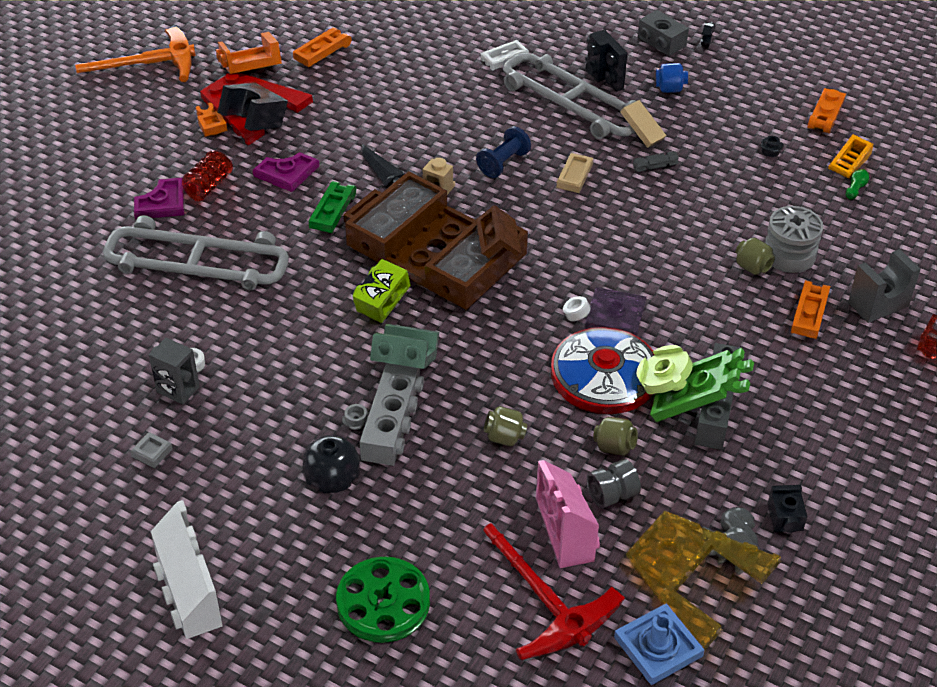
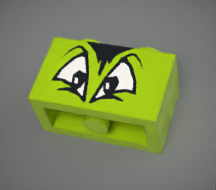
[352,259,411,323]

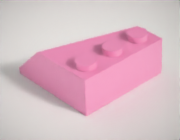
[536,460,600,568]

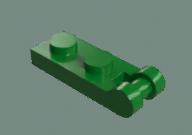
[309,181,357,233]

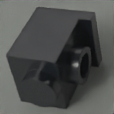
[767,484,808,533]

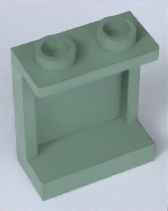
[370,324,439,369]

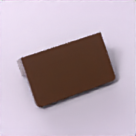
[476,205,521,259]

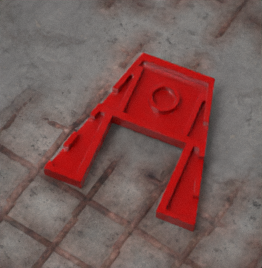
[200,72,313,146]

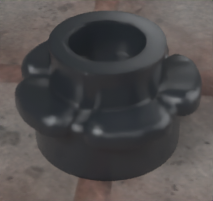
[761,136,784,157]

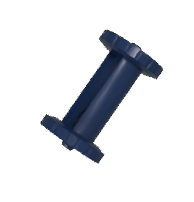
[476,126,531,178]

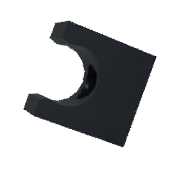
[217,83,288,131]

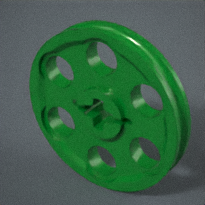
[336,557,430,643]

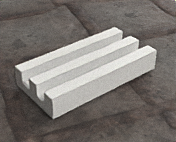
[481,40,529,71]

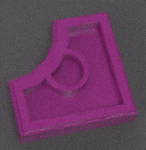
[253,152,319,192]
[134,177,184,219]

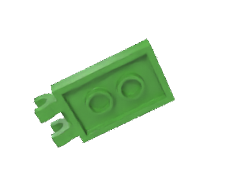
[650,348,754,422]

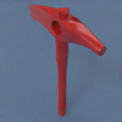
[483,523,625,660]

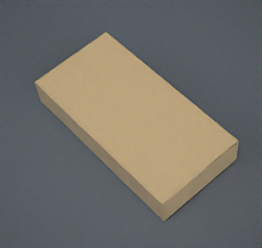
[620,100,667,148]
[556,153,593,193]

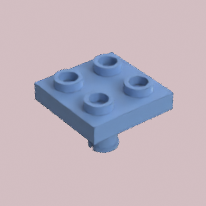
[614,603,704,685]

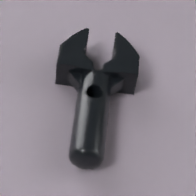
[701,22,716,47]

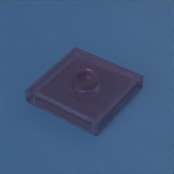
[585,287,647,336]

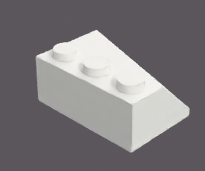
[151,500,222,639]

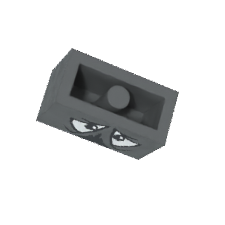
[149,337,200,404]

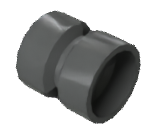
[586,459,641,509]

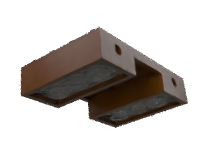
[343,171,528,310]

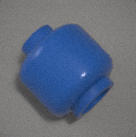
[656,63,688,93]

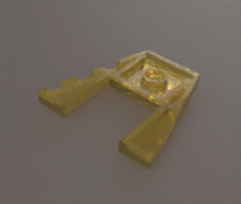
[626,511,781,651]

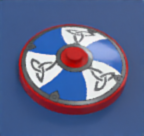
[551,327,654,414]

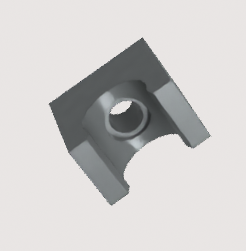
[848,249,921,323]

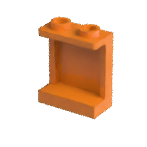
[216,32,282,74]

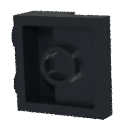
[585,29,628,92]

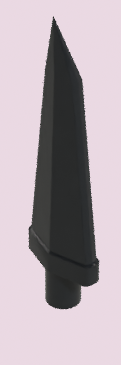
[362,144,405,188]

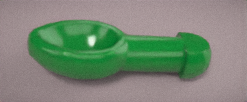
[846,169,869,200]

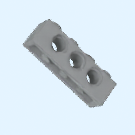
[360,363,424,466]

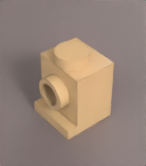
[423,158,455,195]

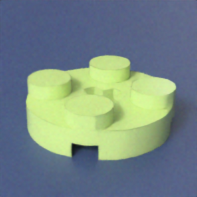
[637,345,693,394]

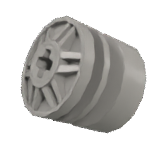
[765,206,823,273]

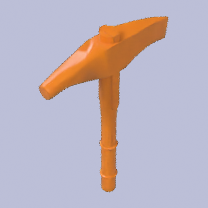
[75,27,196,82]

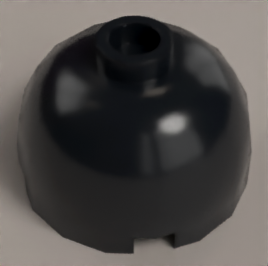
[302,435,360,493]

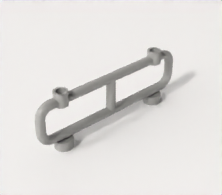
[503,53,636,139]
[103,215,289,290]

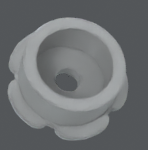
[342,404,368,430]

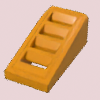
[828,134,874,178]

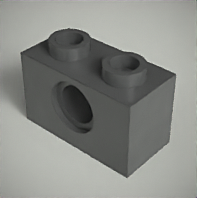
[638,10,689,56]

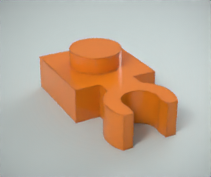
[196,103,227,137]

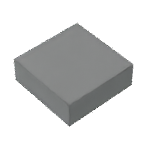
[131,432,173,468]

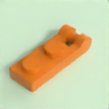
[293,27,352,67]
[807,88,846,134]
[791,280,831,339]

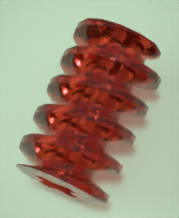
[182,150,233,201]

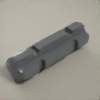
[633,151,679,172]

